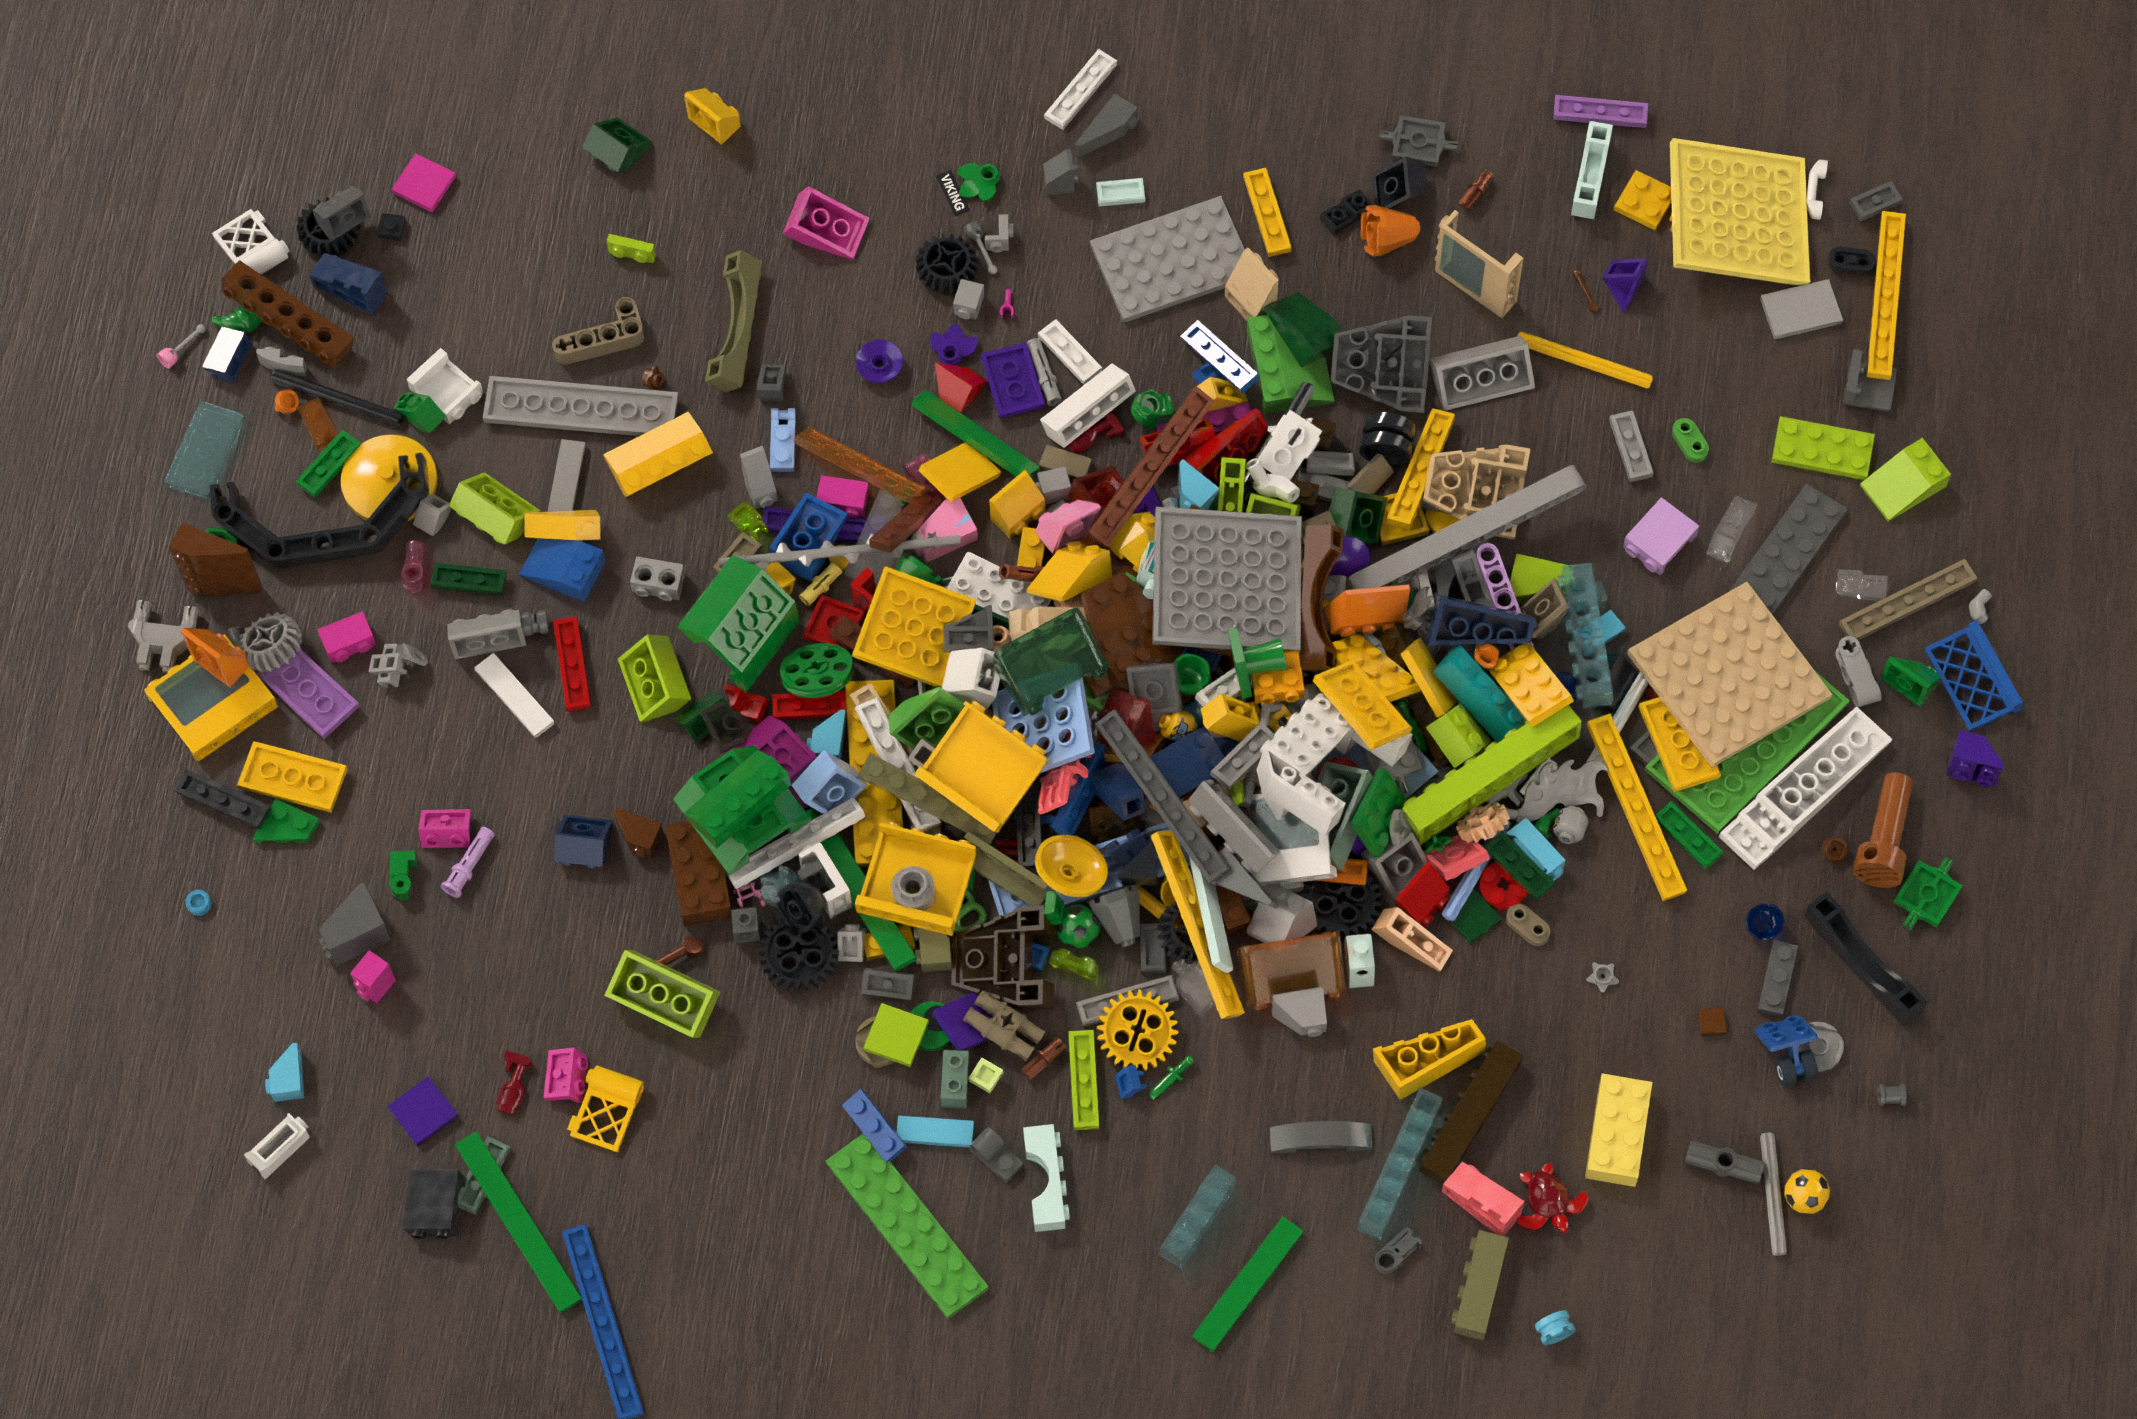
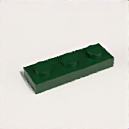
[430,562,507,596]
[1485,831,1555,902]

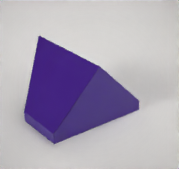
[1602,258,1648,313]

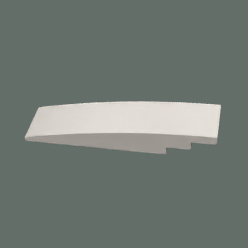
[1719,707,1893,870]

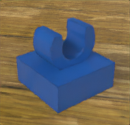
[1192,363,1224,385]
[1115,1065,1147,1099]

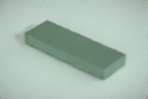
[457,1136,511,1215]

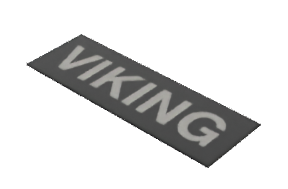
[936,170,970,215]

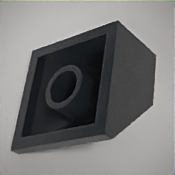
[1372,156,1427,209]

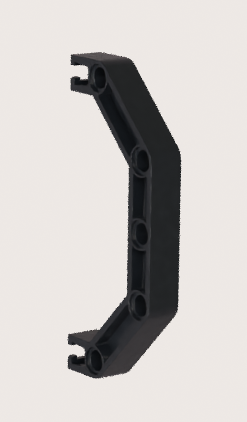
[209,453,430,568]

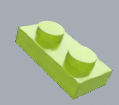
[607,234,656,263]

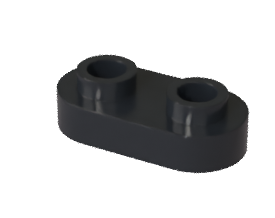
[1828,246,1876,275]

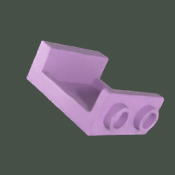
[1623,497,1699,575]

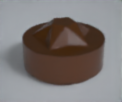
[1822,837,1848,862]

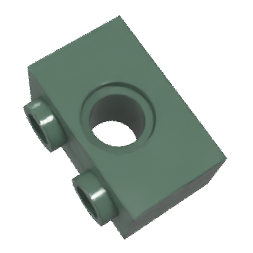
[941,1050,970,1109]

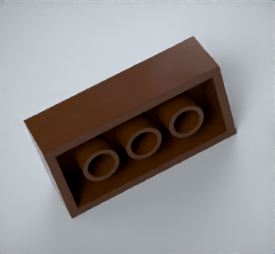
[665,821,732,926]

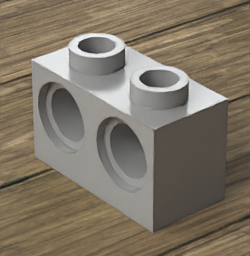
[630,556,685,601]

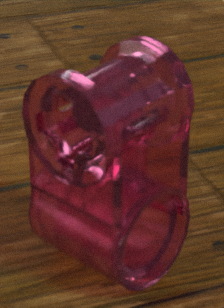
[903,453,942,499]

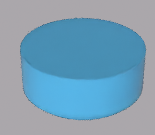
[185,890,212,916]

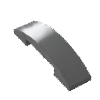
[1270,1121,1372,1153]

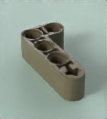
[552,297,644,365]

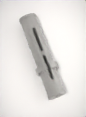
[1027,338,1062,406]

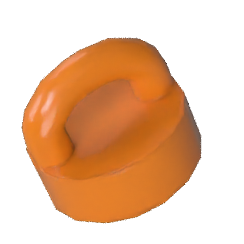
[275,389,299,414]
[1473,644,1499,669]

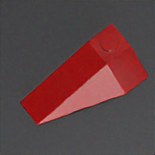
[1178,409,1268,502]

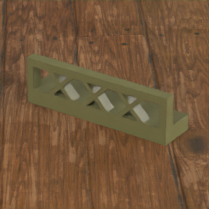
[964,832,1052,906]

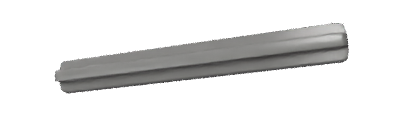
[1760,1133,1787,1256]

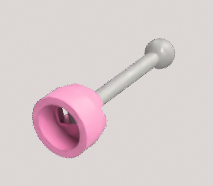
[157,324,206,369]

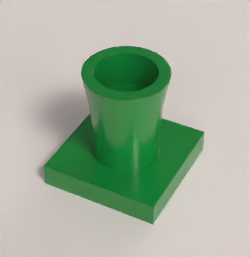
[1228,628,1287,699]

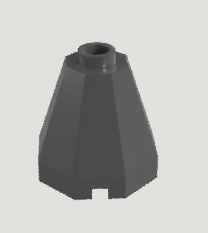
[1087,885,1140,948]

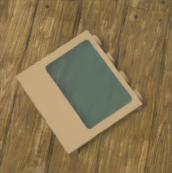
[1435,210,1523,318]

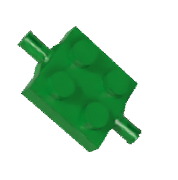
[1893,857,1963,930]

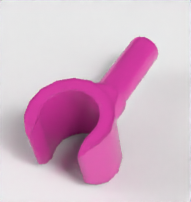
[1000,289,1014,319]

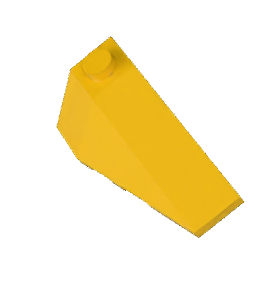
[1109,512,1155,573]

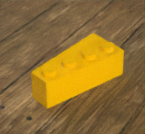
[1373,1019,1486,1100]

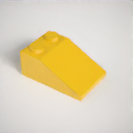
[1027,541,1112,602]

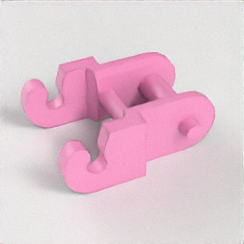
[733,881,765,909]

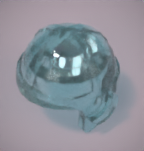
[760,865,799,908]

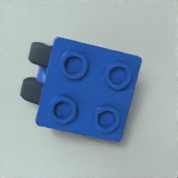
[1754,1016,1818,1087]

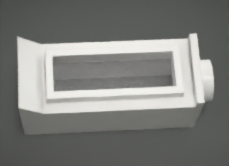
[244,1113,310,1179]

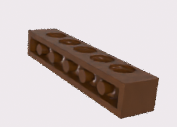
[221,260,354,368]

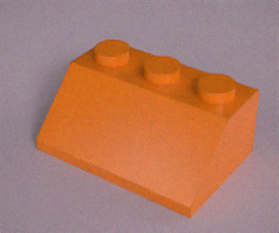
[1324,585,1410,637]

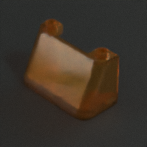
[1237,930,1346,1010]

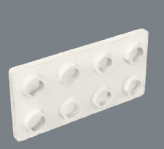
[947,552,1052,618]

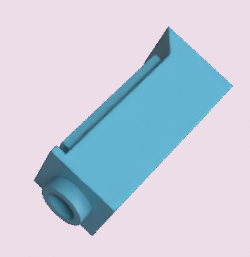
[1506,818,1565,881]

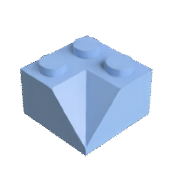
[791,750,867,814]

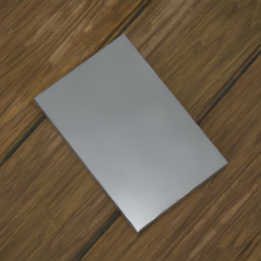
[1760,279,1843,340]

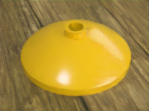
[1035,835,1108,897]

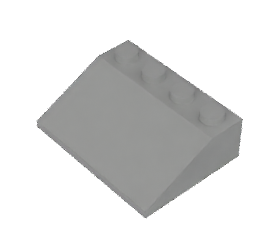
[1188,779,1280,874]

